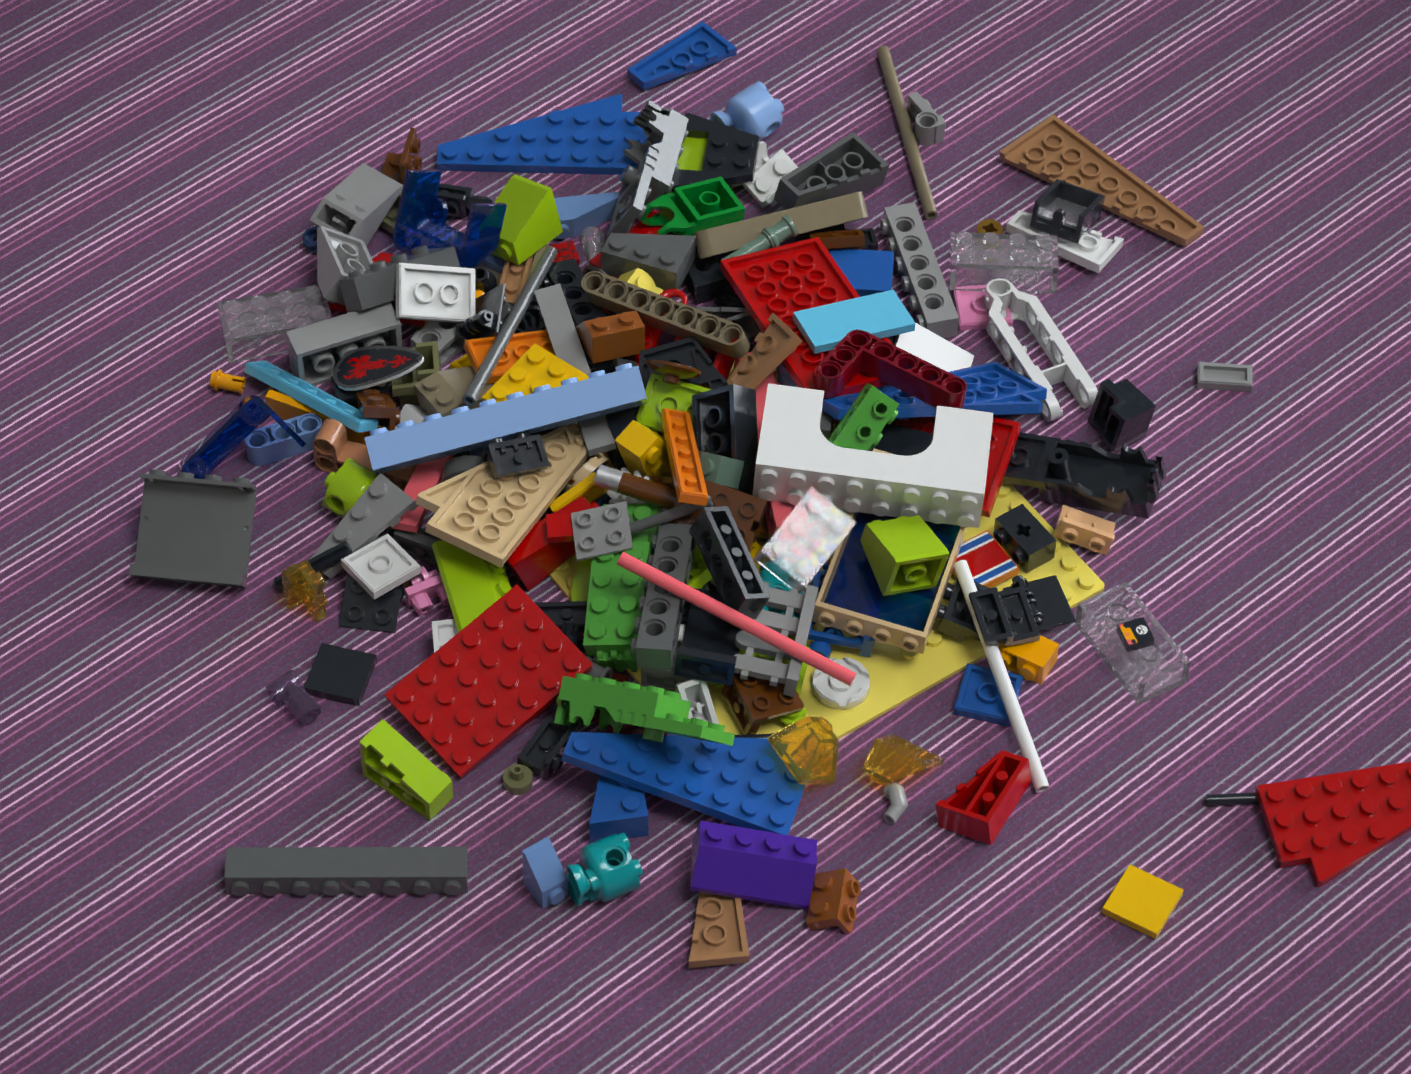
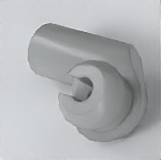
[882,782,908,825]

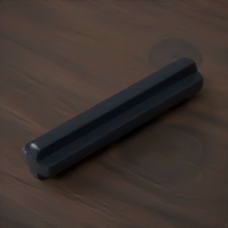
[274,541,352,591]

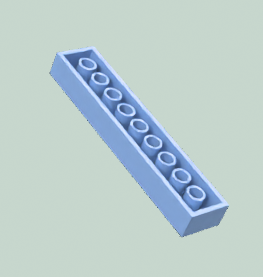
[364,363,647,474]

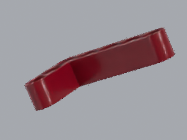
[815,330,967,409]

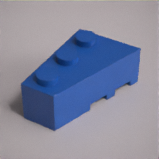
[589,775,649,843]

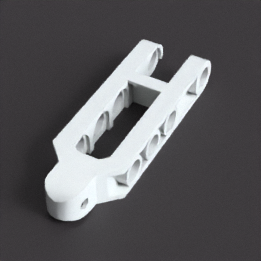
[984,278,1098,422]

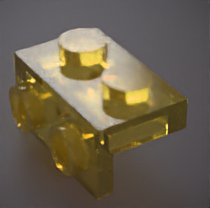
[281,560,328,623]

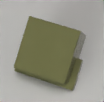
[391,341,442,407]

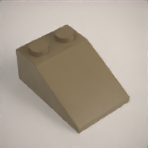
[414,366,495,417]

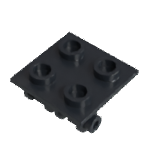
[455,283,506,340]
[339,572,405,633]
[1002,575,1076,631]

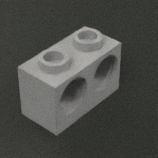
[411,321,466,368]

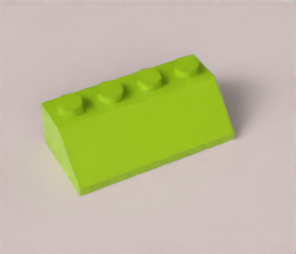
[432,540,512,633]

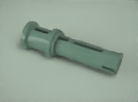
[720,215,798,261]

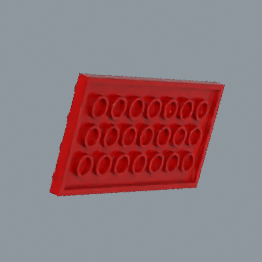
[720,237,892,399]

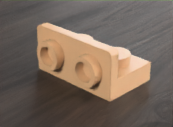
[1053,505,1116,555]

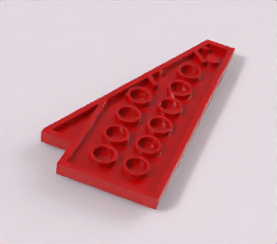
[1255,761,1411,887]

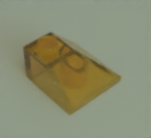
[767,716,838,785]
[862,734,945,785]

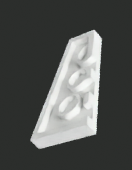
[1005,210,1124,273]

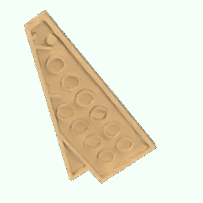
[416,422,589,567]

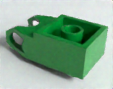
[640,176,745,236]

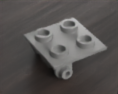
[571,501,633,561]

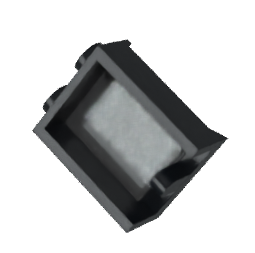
[1029,179,1105,244]

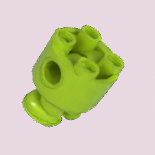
[322,458,379,518]

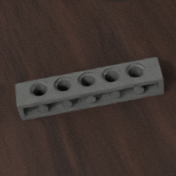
[631,523,696,670]

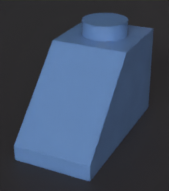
[522,837,568,909]

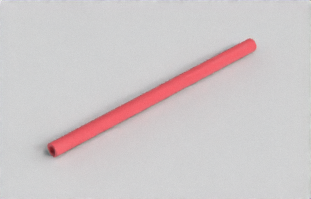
[617,552,857,686]

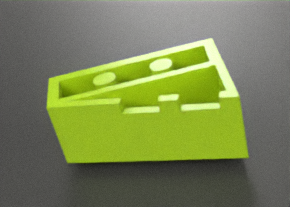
[359,719,453,821]

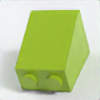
[477,174,563,265]
[860,515,949,596]

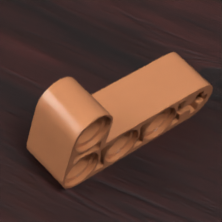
[313,419,417,492]

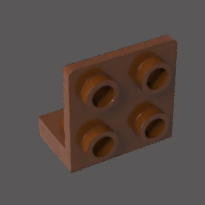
[381,128,422,195]
[721,661,804,735]

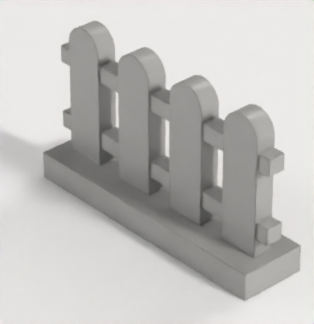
[733,581,819,697]

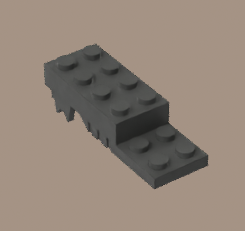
[606,100,689,238]

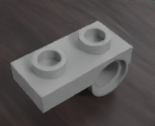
[907,91,946,146]

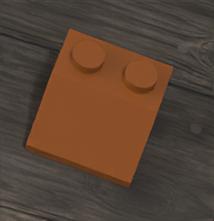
[576,311,645,363]

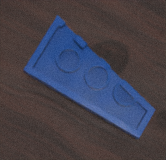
[627,21,737,90]

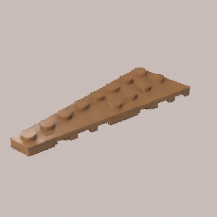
[999,114,1204,247]

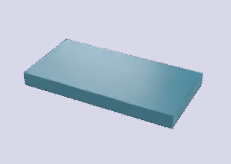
[793,290,916,354]

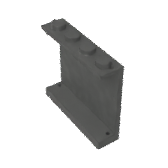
[129,470,257,588]

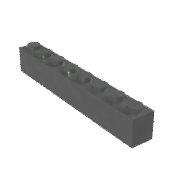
[224,847,469,896]

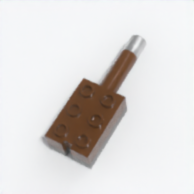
[593,464,768,554]

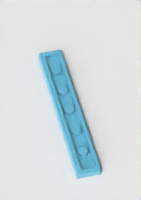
[244,360,379,432]

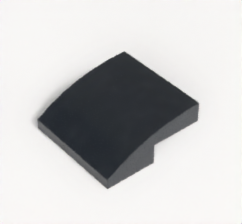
[969,586,1040,646]

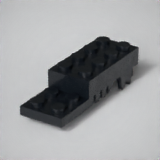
[1002,432,1167,519]

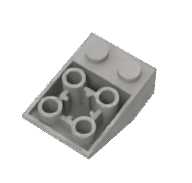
[310,163,404,246]

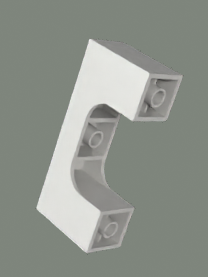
[753,383,994,528]

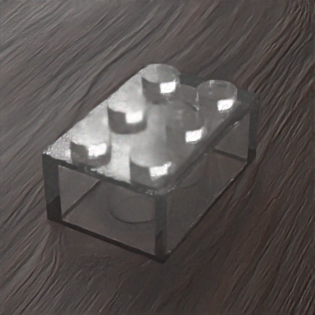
[753,486,857,594]

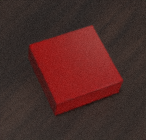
[546,512,574,543]

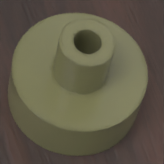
[503,764,533,795]

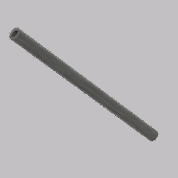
[462,246,558,406]

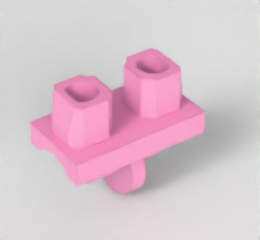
[404,566,449,616]

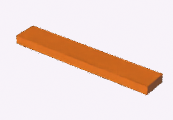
[660,408,708,506]

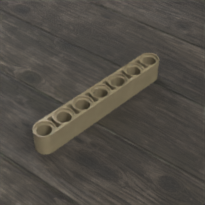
[693,191,869,259]
[581,271,750,358]

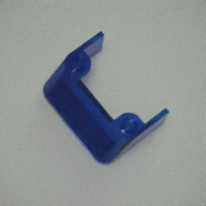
[393,170,507,269]
[179,395,306,479]

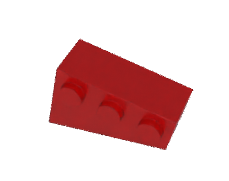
[935,750,1031,845]

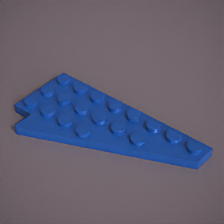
[436,94,647,175]
[822,361,1047,421]
[561,732,810,835]

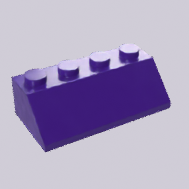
[690,821,817,909]

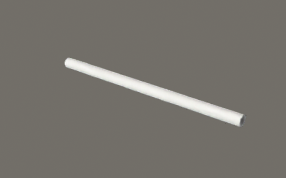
[953,560,1050,793]

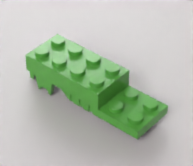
[583,503,661,672]
[554,673,735,746]

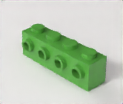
[828,383,900,451]

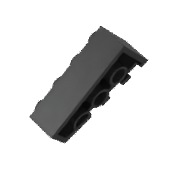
[774,132,890,210]

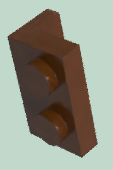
[355,389,400,431]

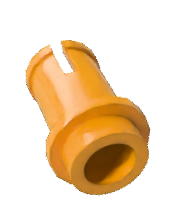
[210,369,246,394]

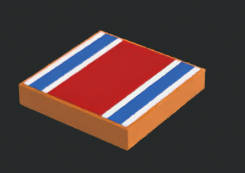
[945,530,1019,588]

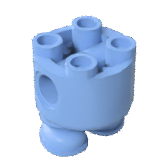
[710,81,784,141]

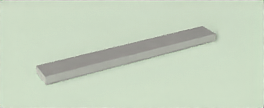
[534,284,616,456]

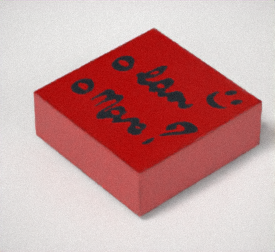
[549,240,580,266]

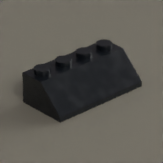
[692,384,758,496]

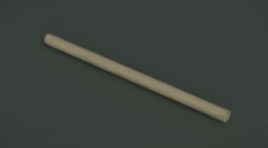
[877,46,938,220]

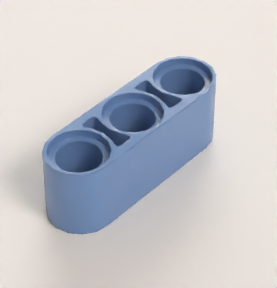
[244,413,322,466]

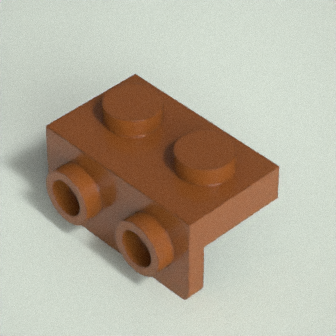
[806,868,861,934]

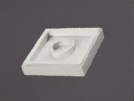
[341,533,421,599]

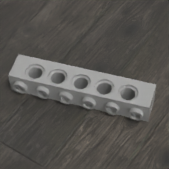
[880,202,959,338]

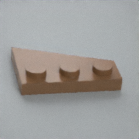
[727,313,803,390]

